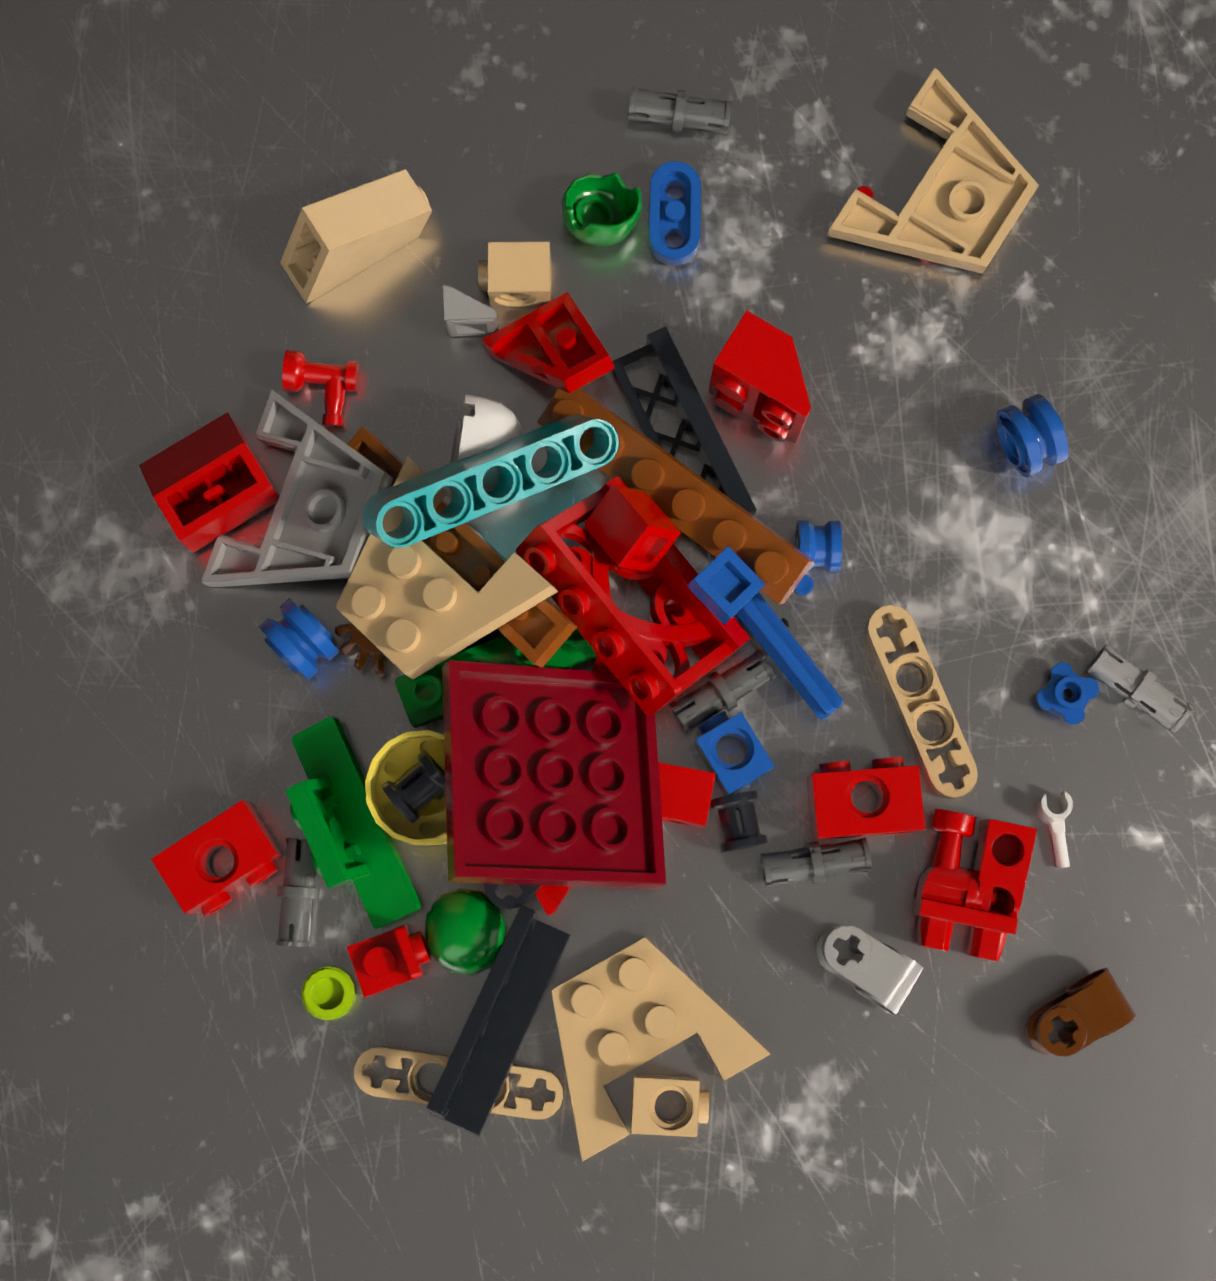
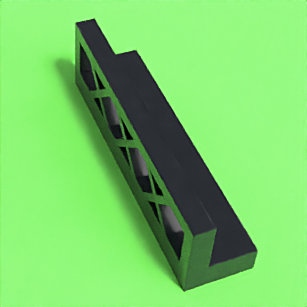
[611,326,757,547]
[426,905,570,1138]

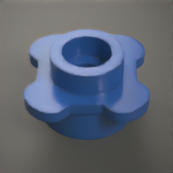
[1036,663,1099,725]

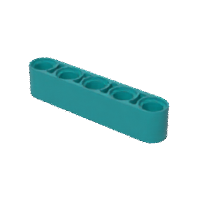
[362,414,619,548]

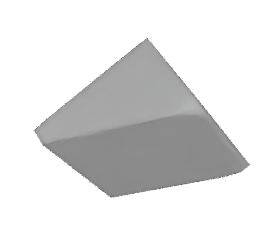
[443,285,498,337]

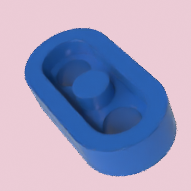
[649,161,701,266]

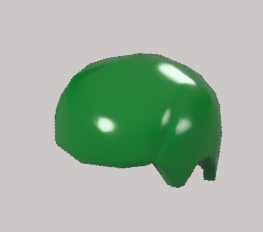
[561,173,642,247]
[425,888,506,976]

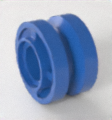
[996,394,1069,477]
[258,598,340,680]

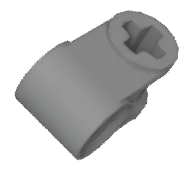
[815,926,924,1015]

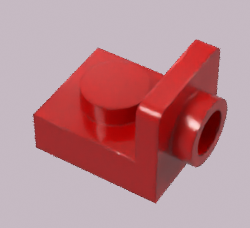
[347,924,431,998]

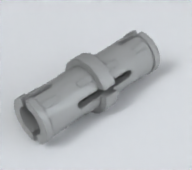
[1086,644,1194,733]

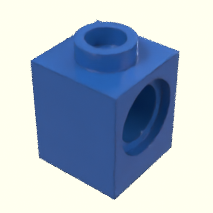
[693,711,775,796]

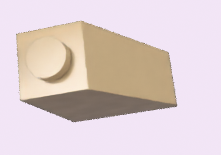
[280,169,432,303]

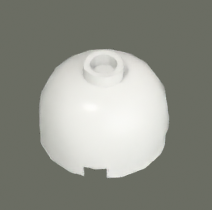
[447,394,522,498]

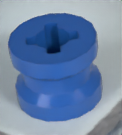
[795,520,842,573]

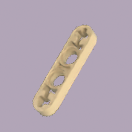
[865,605,978,799]
[354,1046,564,1120]

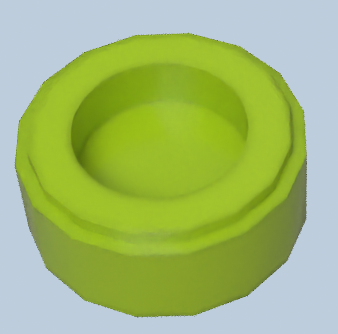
[301,966,357,1020]

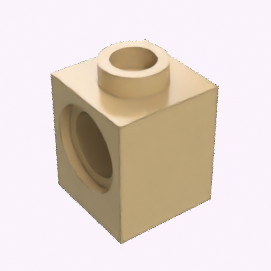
[478,242,551,308]
[631,1074,709,1137]

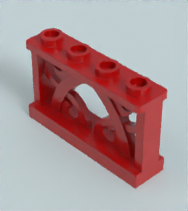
[516,476,751,716]

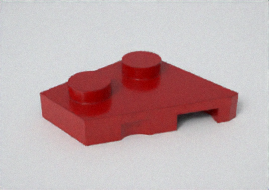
[482,291,615,394]

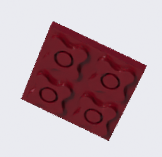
[442,660,666,889]

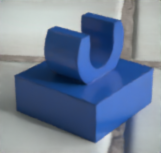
[687,546,765,625]

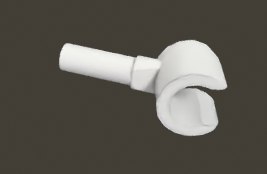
[1036,791,1073,868]

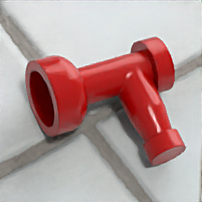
[282,350,358,427]

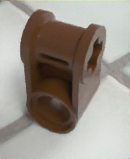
[1025,967,1136,1057]

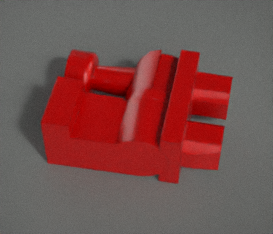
[912,809,1038,962]

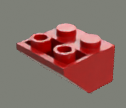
[708,310,811,444]
[139,412,279,553]

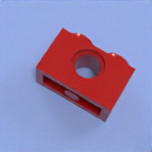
[806,757,925,841]
[151,800,285,917]

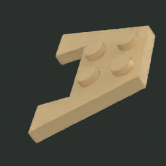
[827,67,1039,274]
[335,456,558,679]
[551,937,771,1162]

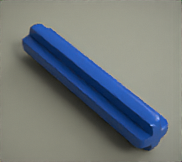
[736,592,844,720]

